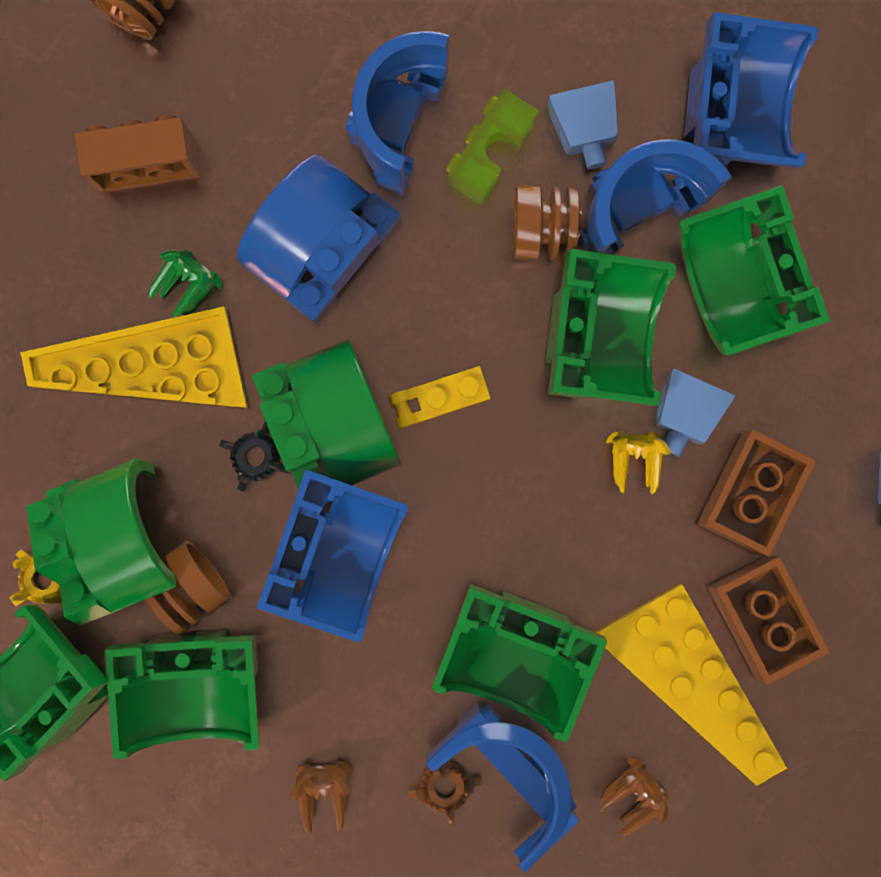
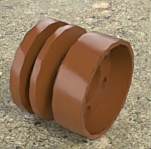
[90,0,176,40]
[513,185,582,260]
[145,540,231,637]

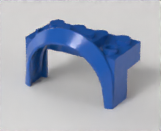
[426,701,579,873]

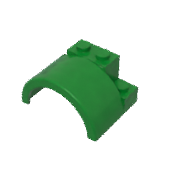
[679,185,830,356]
[545,249,676,406]
[251,339,402,490]
[26,458,176,626]
[432,584,607,742]
[0,604,108,782]
[105,629,260,759]

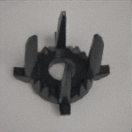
[219,421,288,492]

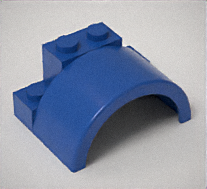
[684,12,818,169]
[345,31,449,197]
[578,139,732,255]
[237,154,401,324]
[257,469,408,642]

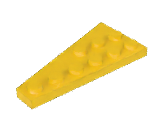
[20,306,248,408]
[595,584,787,786]

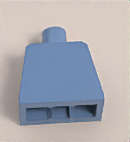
[546,81,618,169]
[654,369,735,457]

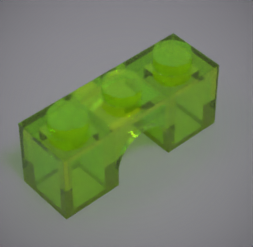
[446,89,539,205]

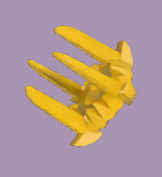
[606,431,671,494]
[9,549,63,609]

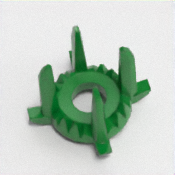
[148,250,222,317]

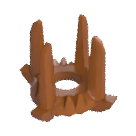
[600,759,669,836]
[291,761,353,833]
[408,761,483,826]

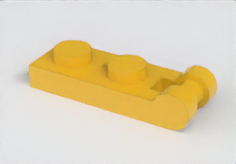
[388,366,491,429]

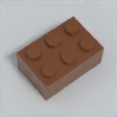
[74,115,200,193]
[697,429,816,557]
[707,555,830,686]

